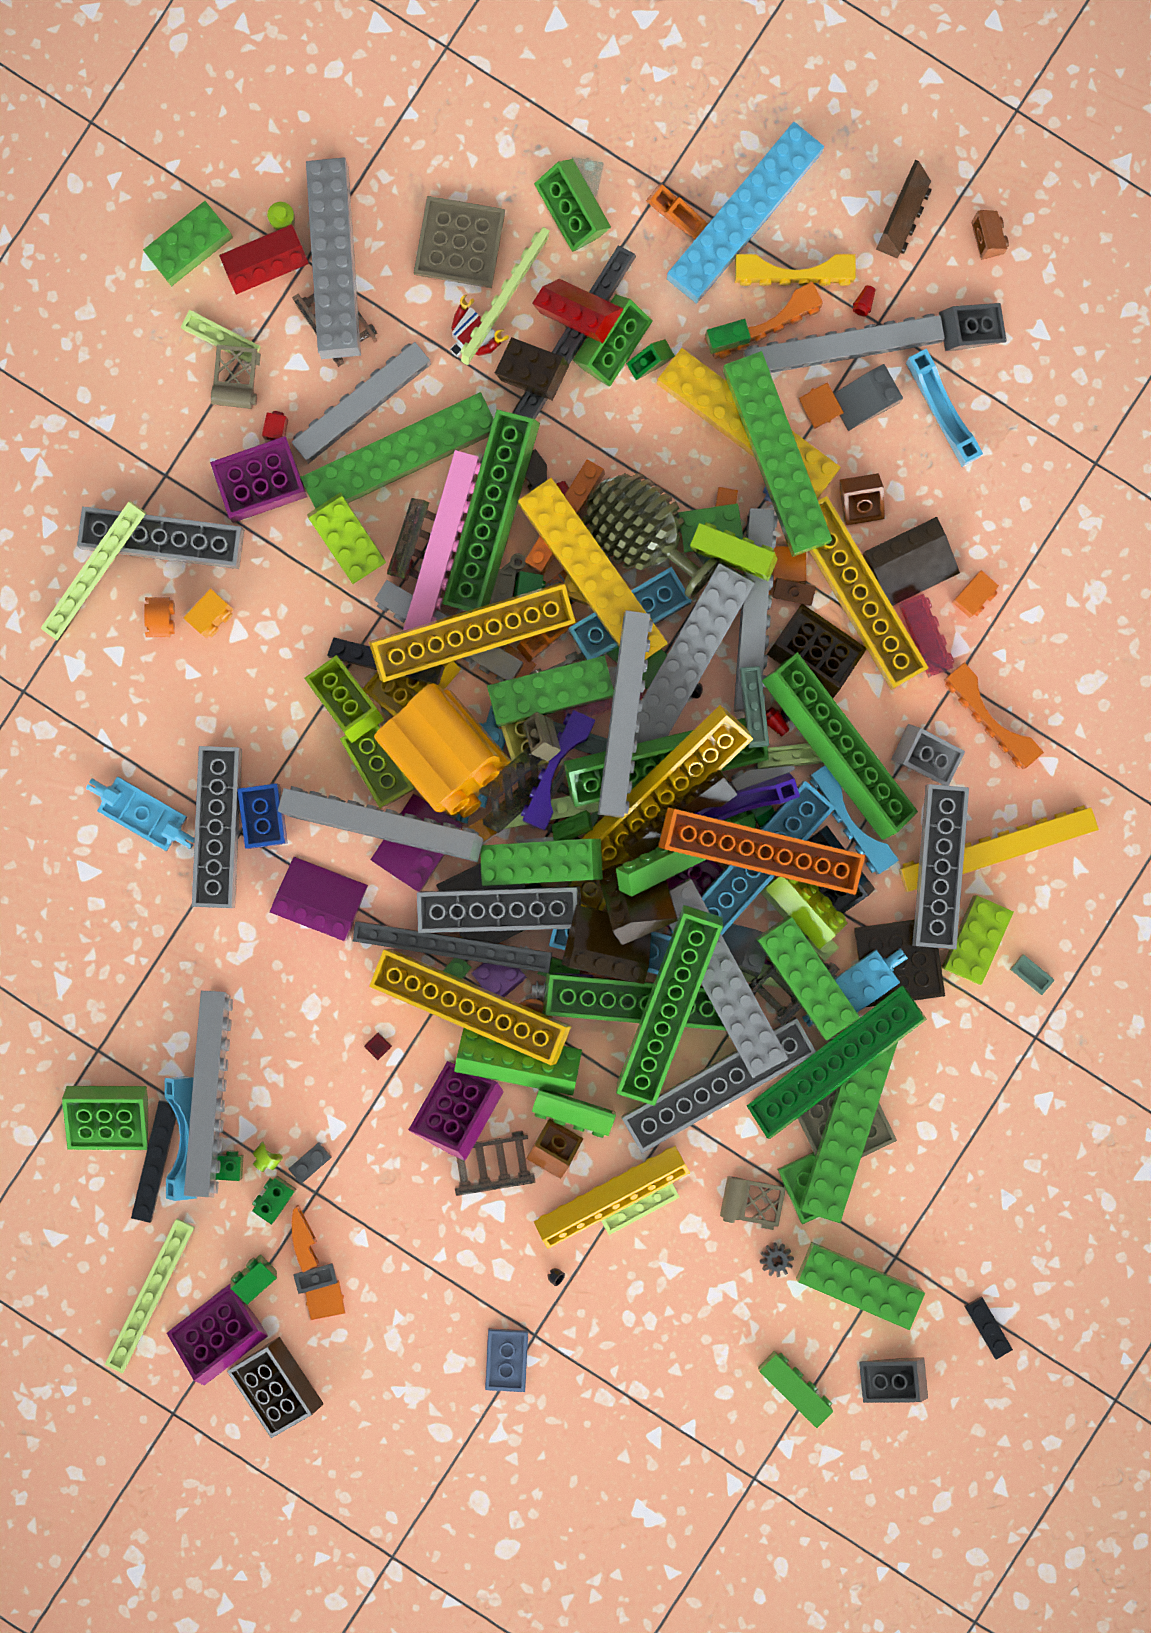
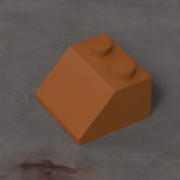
[971,210,1009,260]
[840,473,885,525]
[526,1119,583,1179]

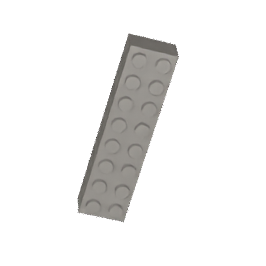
[77,506,245,569]
[192,746,242,908]
[912,784,969,949]
[417,886,581,933]

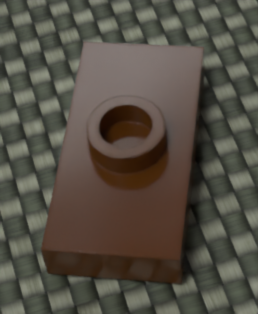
[772,577,816,606]

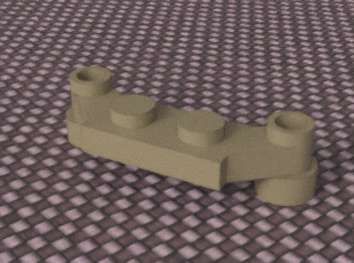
[490,553,526,604]

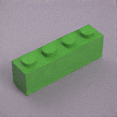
[758,1351,834,1428]

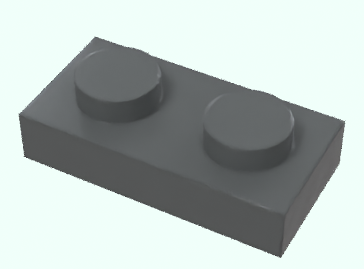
[288,1142,332,1184]
[293,1263,338,1294]

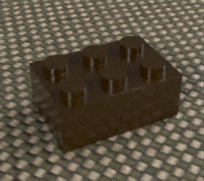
[494,337,569,401]

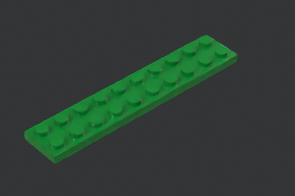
[746,986,927,1139]

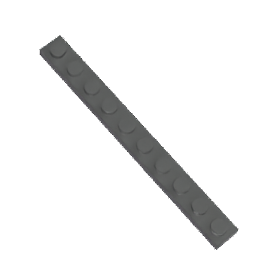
[514,245,636,419]
[353,921,553,973]

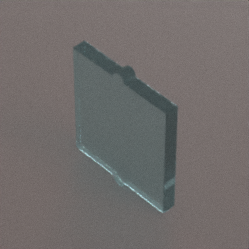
[572,157,604,197]

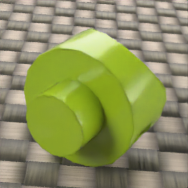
[267,202,295,230]
[253,1141,283,1172]

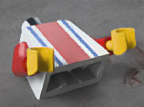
[450,294,509,358]

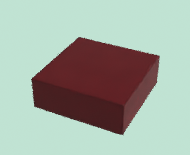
[364,1032,392,1061]

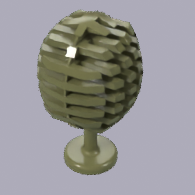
[582,473,720,599]

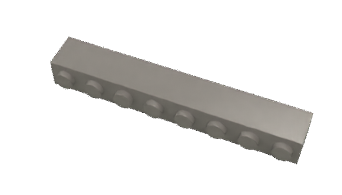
[291,342,431,464]
[374,579,524,682]

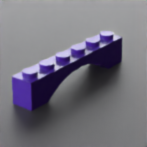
[521,710,595,831]
[692,772,800,820]

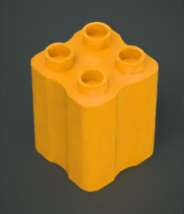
[374,683,512,818]

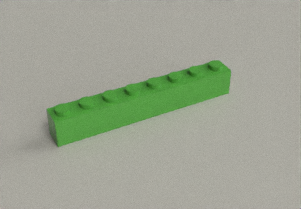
[616,810,756,896]

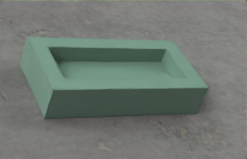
[1010,954,1054,995]

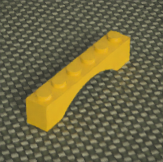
[735,254,856,286]

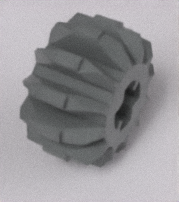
[759,1242,794,1277]

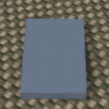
[485,1328,528,1392]

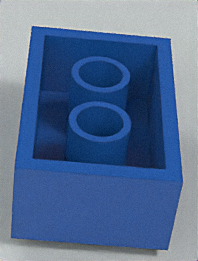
[237,783,288,849]

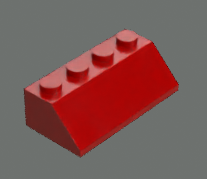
[219,224,309,295]
[532,278,623,343]

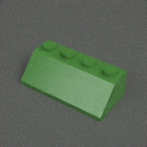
[534,159,611,252]
[573,294,653,387]
[532,1089,616,1138]

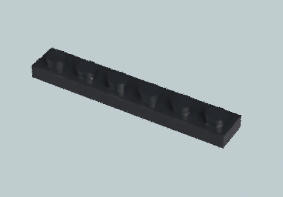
[327,637,445,685]
[131,1100,176,1223]

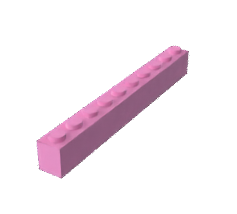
[403,450,481,631]

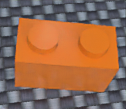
[952,570,999,618]

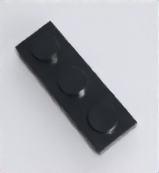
[964,1296,1013,1360]

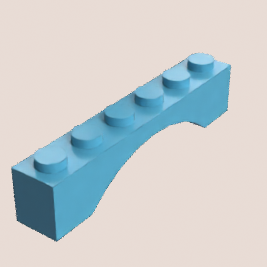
[906,348,983,467]
[809,765,899,874]
[165,1076,197,1201]

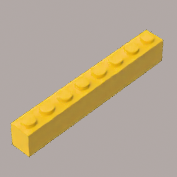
[533,1145,690,1249]

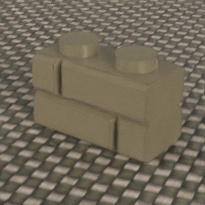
[524,712,561,761]

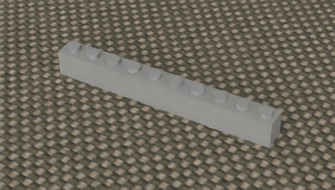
[743,314,945,373]
[598,610,653,818]

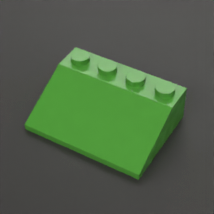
[62,1086,148,1150]

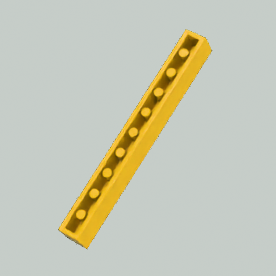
[898,805,1099,892]

